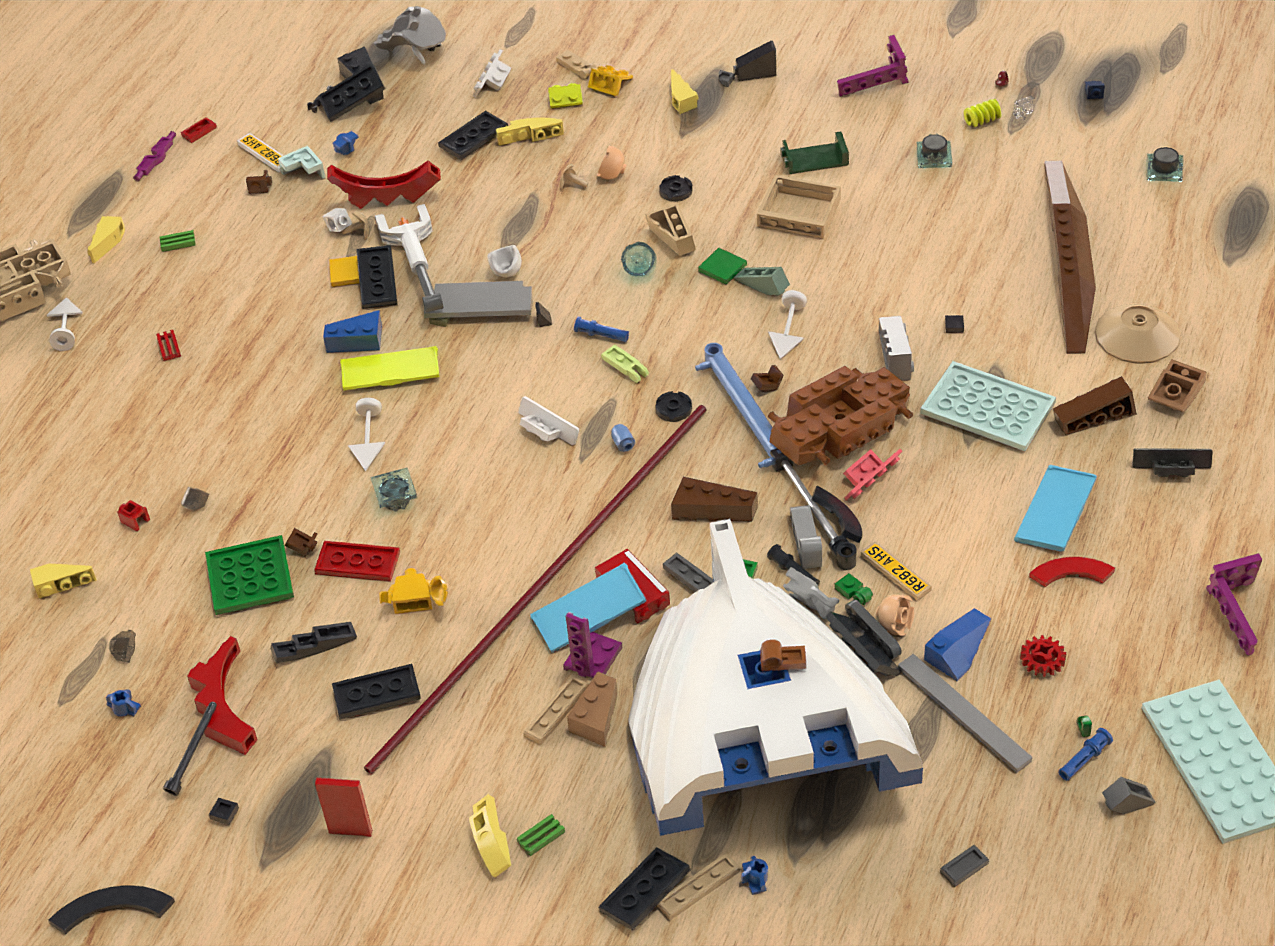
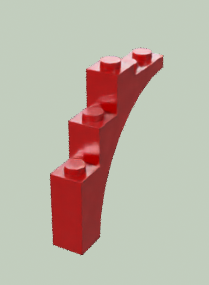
[327,160,441,209]
[187,636,258,755]

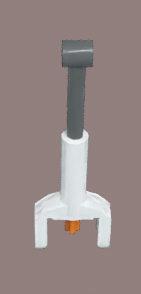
[375,204,444,313]

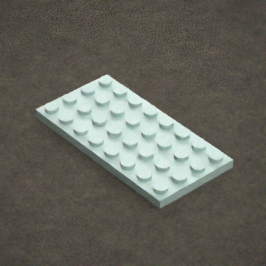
[1142,679,1275,843]

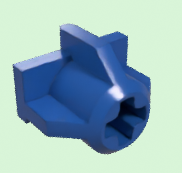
[332,131,359,155]
[106,689,141,717]
[741,856,768,895]

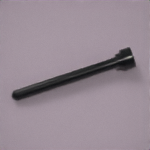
[162,701,217,796]

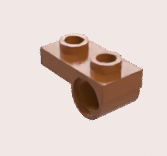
[760,639,806,671]

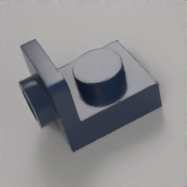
[1084,81,1105,99]

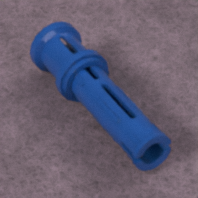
[574,316,629,342]
[1058,728,1113,781]

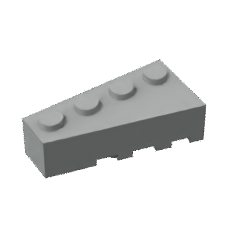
[879,316,914,381]

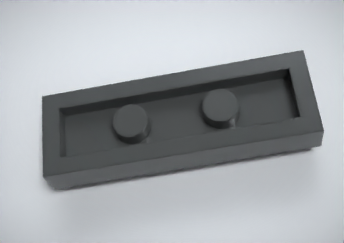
[663,552,714,592]

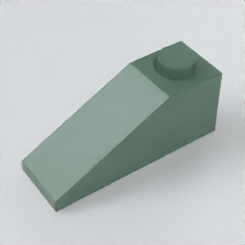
[734,267,790,296]

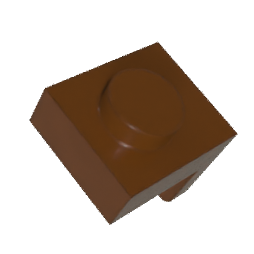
[246,170,272,194]
[751,365,784,391]
[284,528,318,557]

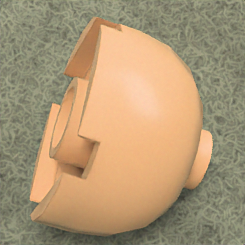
[597,145,627,180]
[876,594,914,636]

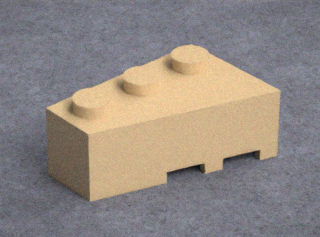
[645,203,696,256]

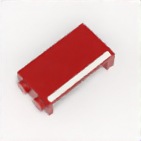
[595,549,670,624]

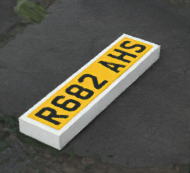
[237,133,283,173]

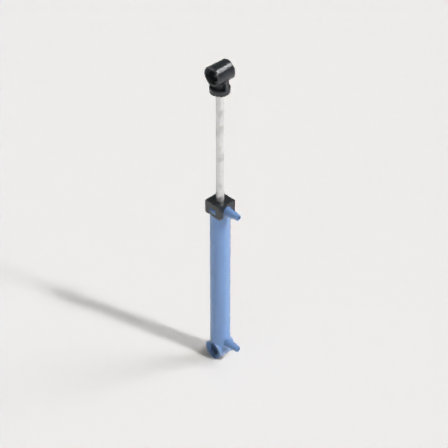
[695,343,857,570]

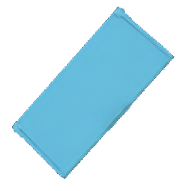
[1014,465,1097,551]
[530,563,646,653]

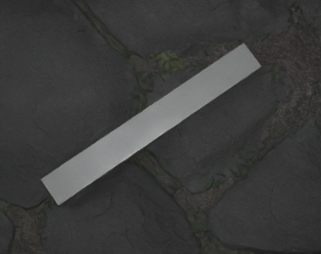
[898,654,1032,773]

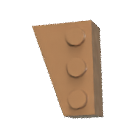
[567,672,618,747]

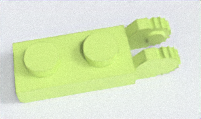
[601,345,649,383]

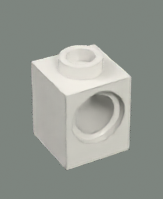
[322,208,353,232]

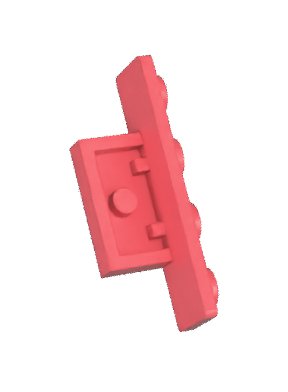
[843,449,903,501]

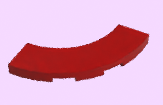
[1029,557,1115,587]

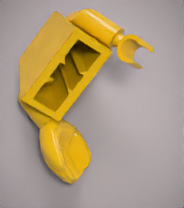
[379,568,448,614]

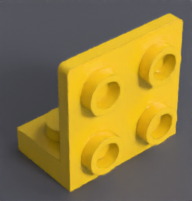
[588,65,633,96]

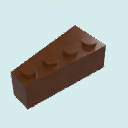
[1053,376,1137,435]
[671,476,758,522]

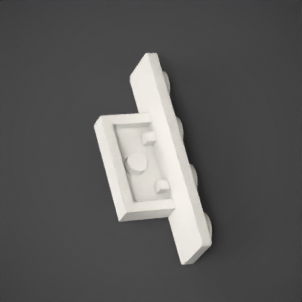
[473,49,511,98]
[518,396,579,445]

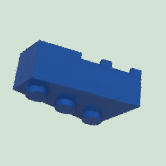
[323,310,382,353]

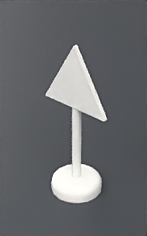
[768,290,807,360]
[47,297,83,351]
[348,398,385,471]

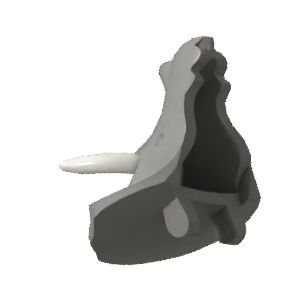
[374,6,446,64]

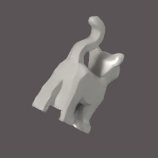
[783,568,840,619]

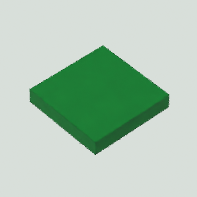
[698,247,747,285]

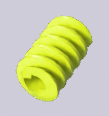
[964,99,1001,127]

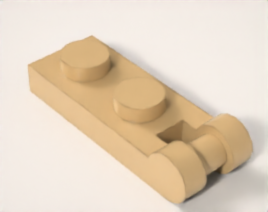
[556,50,597,79]

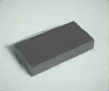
[940,845,989,887]

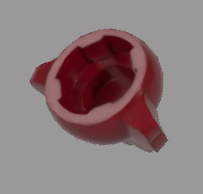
[995,70,1009,86]

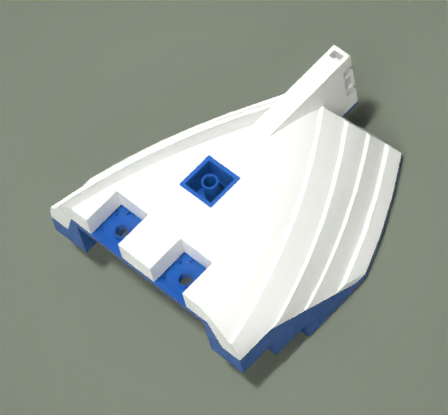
[628,519,923,836]

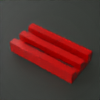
[181,117,217,143]
[156,329,181,361]

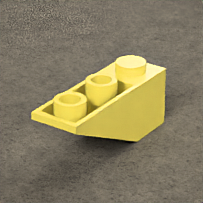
[671,69,698,114]
[88,216,125,263]
[30,563,97,598]

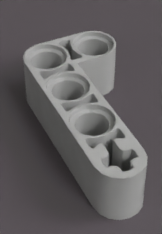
[790,505,822,569]

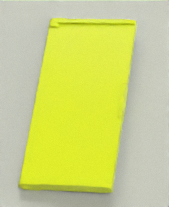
[340,346,440,391]

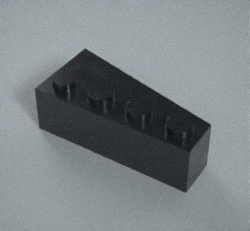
[337,46,384,104]

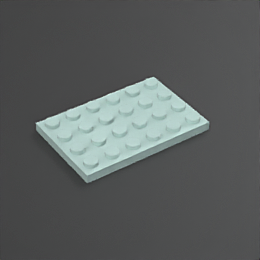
[920,361,1056,451]

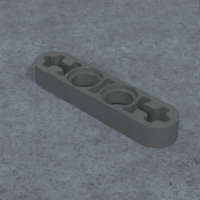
[845,599,902,660]

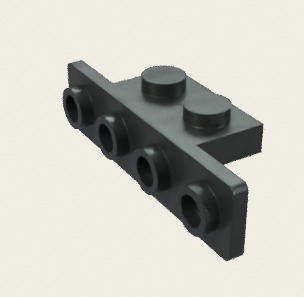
[1132,448,1213,477]

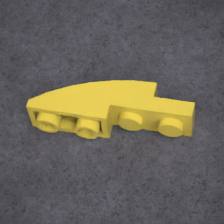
[496,118,564,146]
[469,794,511,877]

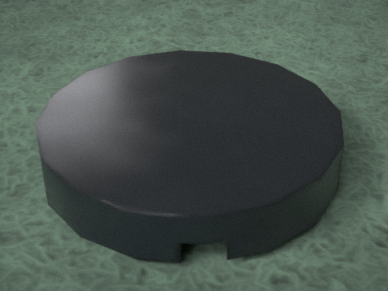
[659,175,693,202]
[655,391,692,422]

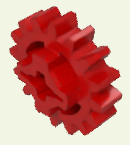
[1020,635,1067,677]

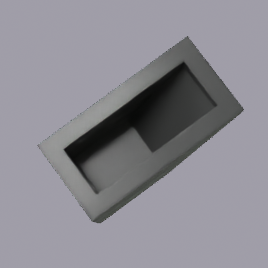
[1102,777,1156,814]

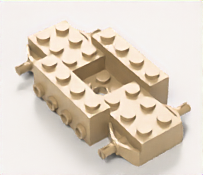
[0,239,71,322]

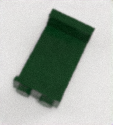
[780,131,849,174]

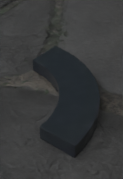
[811,486,863,543]

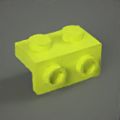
[548,83,583,108]

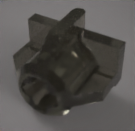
[181,487,209,511]
[109,630,136,663]

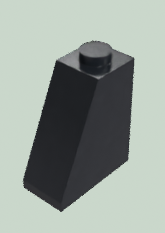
[733,40,777,81]

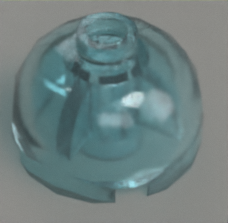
[621,242,657,278]

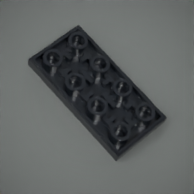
[826,611,902,676]

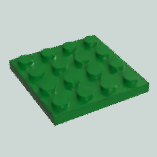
[205,535,294,615]

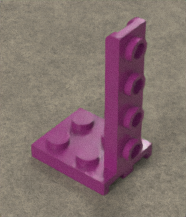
[837,35,909,96]
[1206,553,1263,656]
[563,612,623,678]

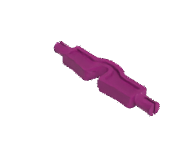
[133,131,176,181]

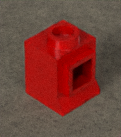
[117,500,150,532]

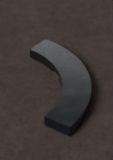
[48,885,175,935]

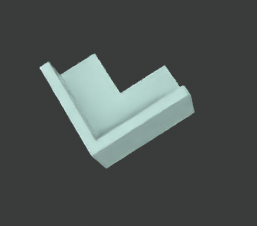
[278,146,325,179]

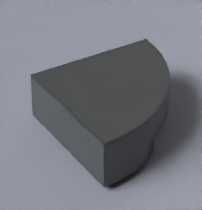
[719,70,735,87]

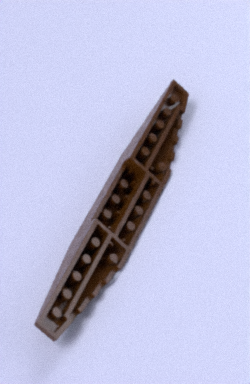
[1044,161,1096,354]

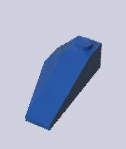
[924,608,991,681]

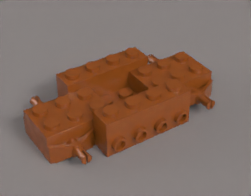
[768,366,914,465]

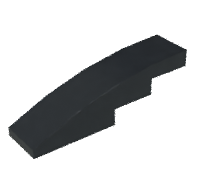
[270,622,357,663]

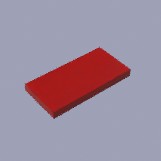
[314,540,400,582]
[315,778,373,837]

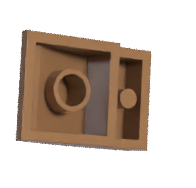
[1148,359,1207,412]

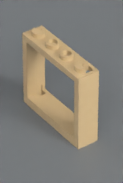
[757,175,841,239]

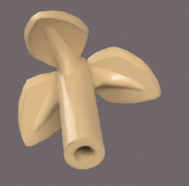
[560,164,588,191]
[342,211,370,240]

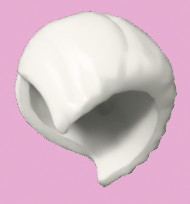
[487,245,522,278]

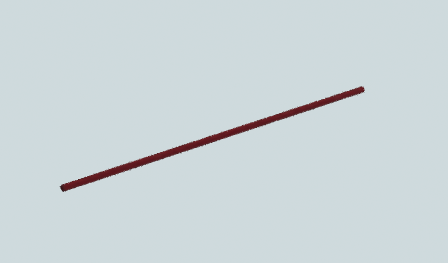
[364,405,707,774]

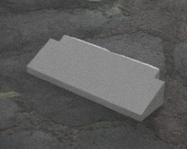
[424,281,533,318]

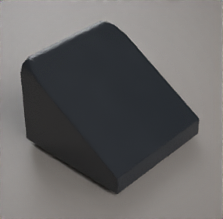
[535,302,552,327]

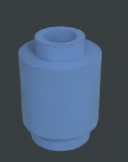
[611,424,635,452]

